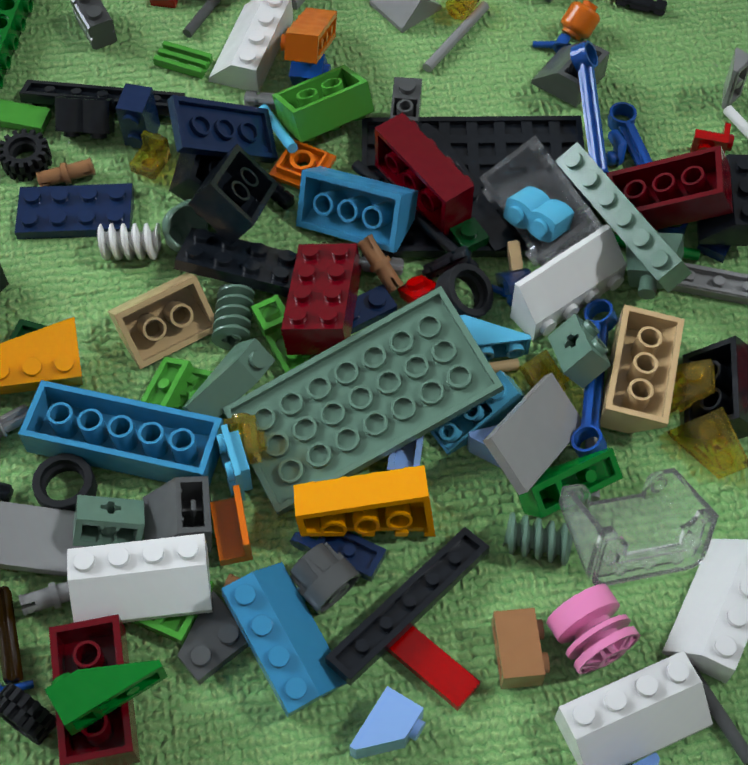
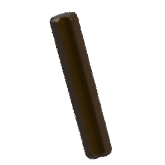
[0,586,23,684]

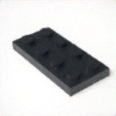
[174,227,297,298]

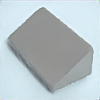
[721,48,748,109]

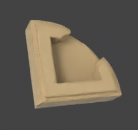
[507,240,523,271]

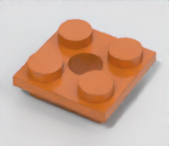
[269,139,336,189]

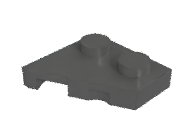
[177,591,249,685]

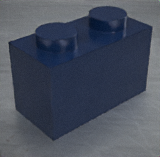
[115,83,160,150]

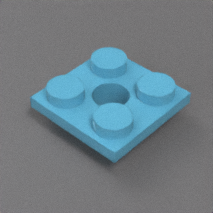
[216,424,253,501]

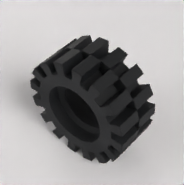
[0,129,52,182]
[0,682,56,745]

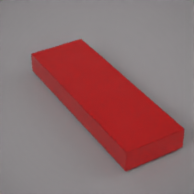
[387,626,480,711]

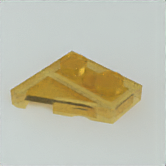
[670,359,715,414]
[667,407,748,479]

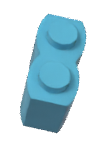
[503,186,575,242]

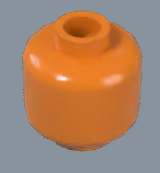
[561,0,600,41]

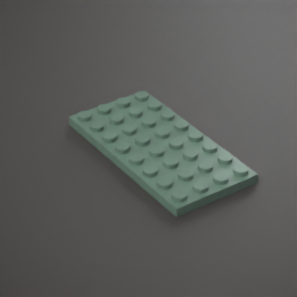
[223,286,504,516]

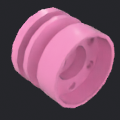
[546,584,641,675]

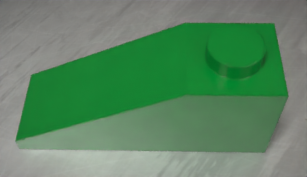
[517,448,623,518]
[44,660,168,736]

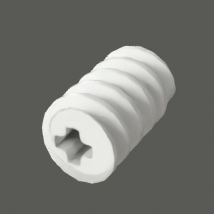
[97,223,161,260]

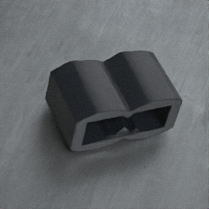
[55,95,115,139]

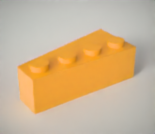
[0,317,83,395]
[293,465,436,537]

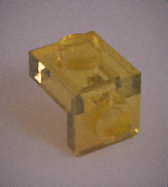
[129,130,171,180]
[519,349,571,391]
[223,413,267,463]

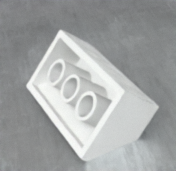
[209,0,293,93]
[510,224,627,341]
[67,533,213,623]
[662,539,748,684]
[554,650,713,765]

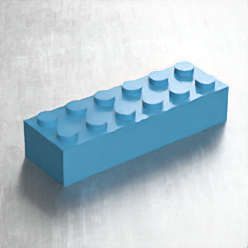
[18,380,223,486]

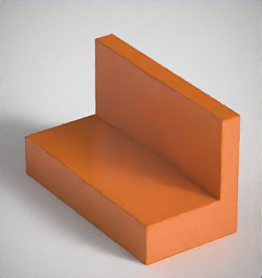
[210,485,253,566]

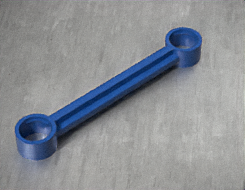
[570,40,609,175]
[607,102,688,235]
[571,299,618,458]

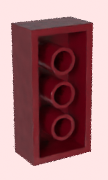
[375,112,474,236]
[607,145,733,235]
[281,243,362,355]
[49,614,140,765]

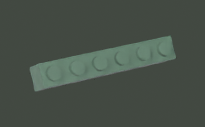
[555,142,692,293]

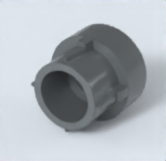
[290,542,361,614]

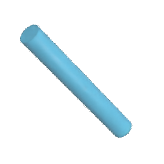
[259,104,298,153]

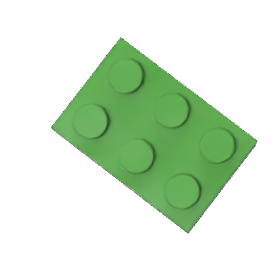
[272,64,375,143]

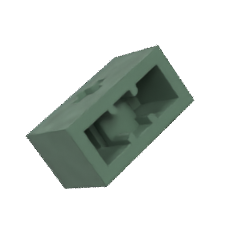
[547,313,611,389]
[73,495,145,547]

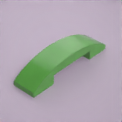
[251,294,311,374]

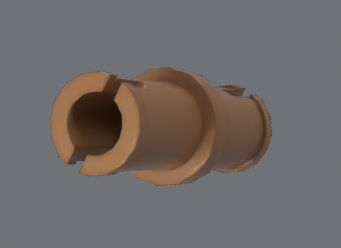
[36,157,96,187]
[357,234,404,293]

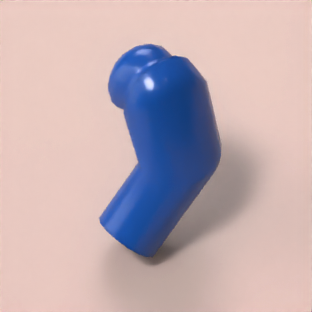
[606,129,628,167]

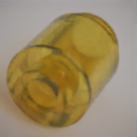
[446,0,479,20]

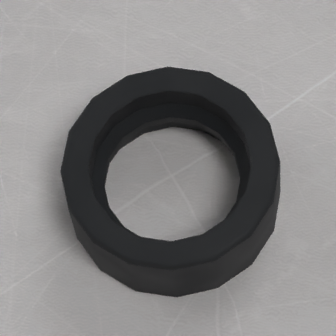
[435,263,494,319]
[32,453,98,511]

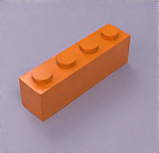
[280,7,337,64]

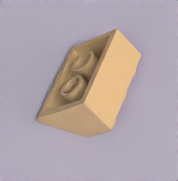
[108,272,214,369]

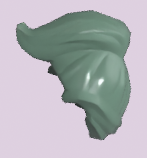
[162,199,208,253]

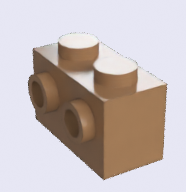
[491,608,550,689]

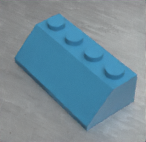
[296,166,419,253]
[221,562,347,718]

